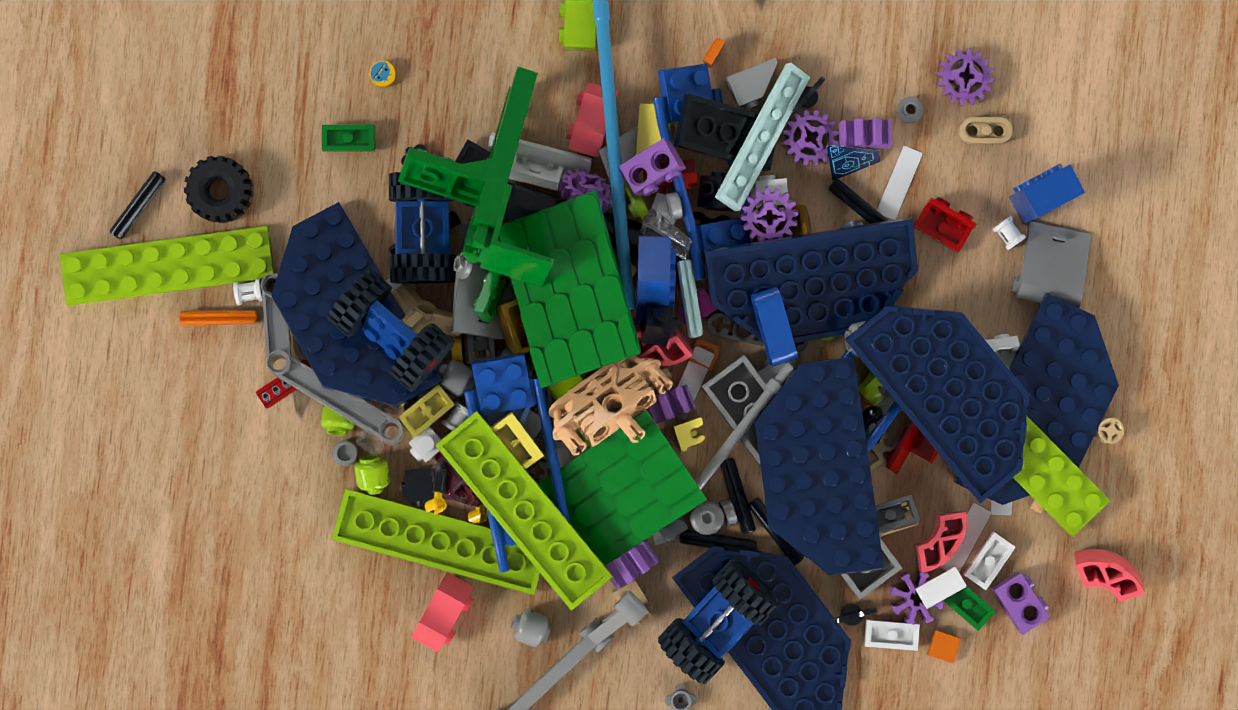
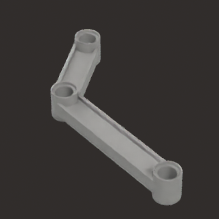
[261,273,405,445]
[497,590,649,710]

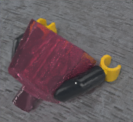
[425,452,488,524]

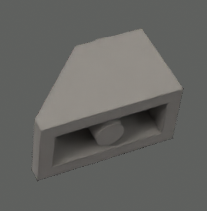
[726,58,778,111]

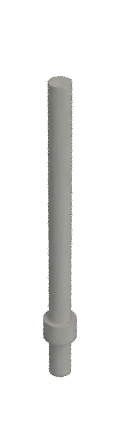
[695,362,794,490]

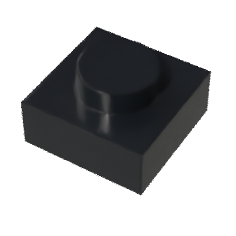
[455,140,490,164]

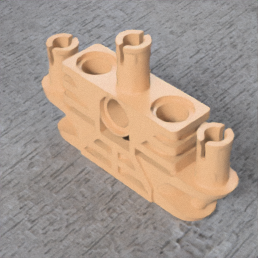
[549,355,673,456]

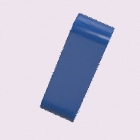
[751,287,798,367]

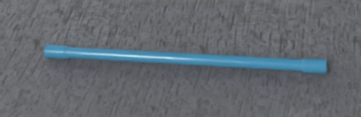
[592,0,636,311]

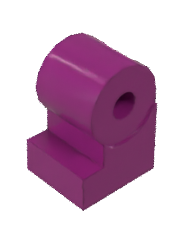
[678,287,717,325]

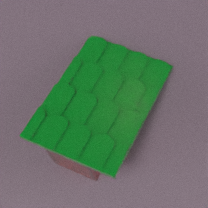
[499,190,641,388]
[538,410,707,565]

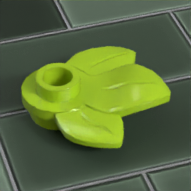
[623,180,650,224]

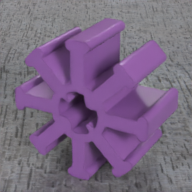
[839,118,892,150]
[642,384,696,424]
[605,539,659,590]
[889,571,944,625]

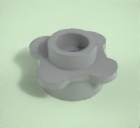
[665,684,696,710]

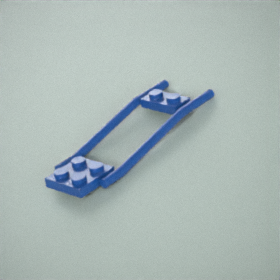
[653,63,758,280]
[464,353,571,572]

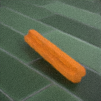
[179,310,258,325]

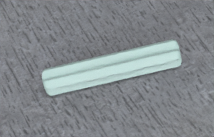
[677,260,703,338]

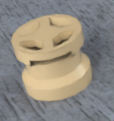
[1095,418,1124,444]

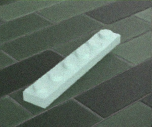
[715,63,810,211]

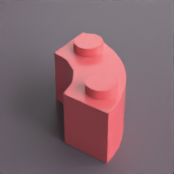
[566,82,619,158]
[635,326,693,366]
[914,510,967,573]
[1074,549,1145,602]
[411,572,475,653]

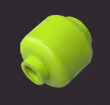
[321,405,355,436]
[354,454,390,495]

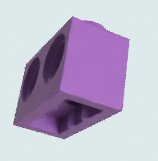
[619,138,686,196]
[991,571,1050,635]

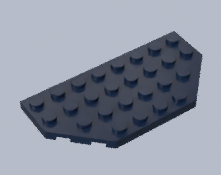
[271,202,442,408]
[704,217,918,343]
[954,293,1119,505]
[844,305,1030,504]
[755,357,884,576]
[672,546,851,710]

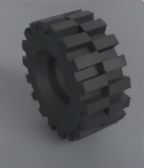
[184,156,254,223]

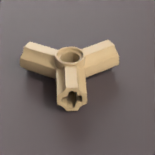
[393,283,460,337]

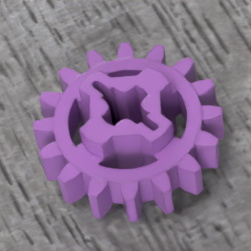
[936,48,994,106]
[782,110,839,167]
[558,168,612,213]
[741,186,798,242]

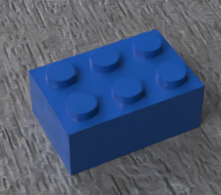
[1009,163,1085,224]
[636,236,676,326]

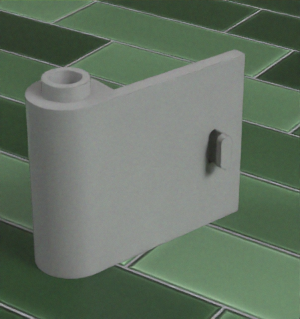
[1011,221,1091,308]
[451,253,515,340]

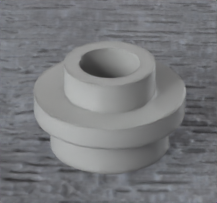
[897,97,923,123]

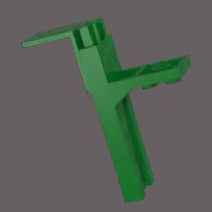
[398,66,554,287]

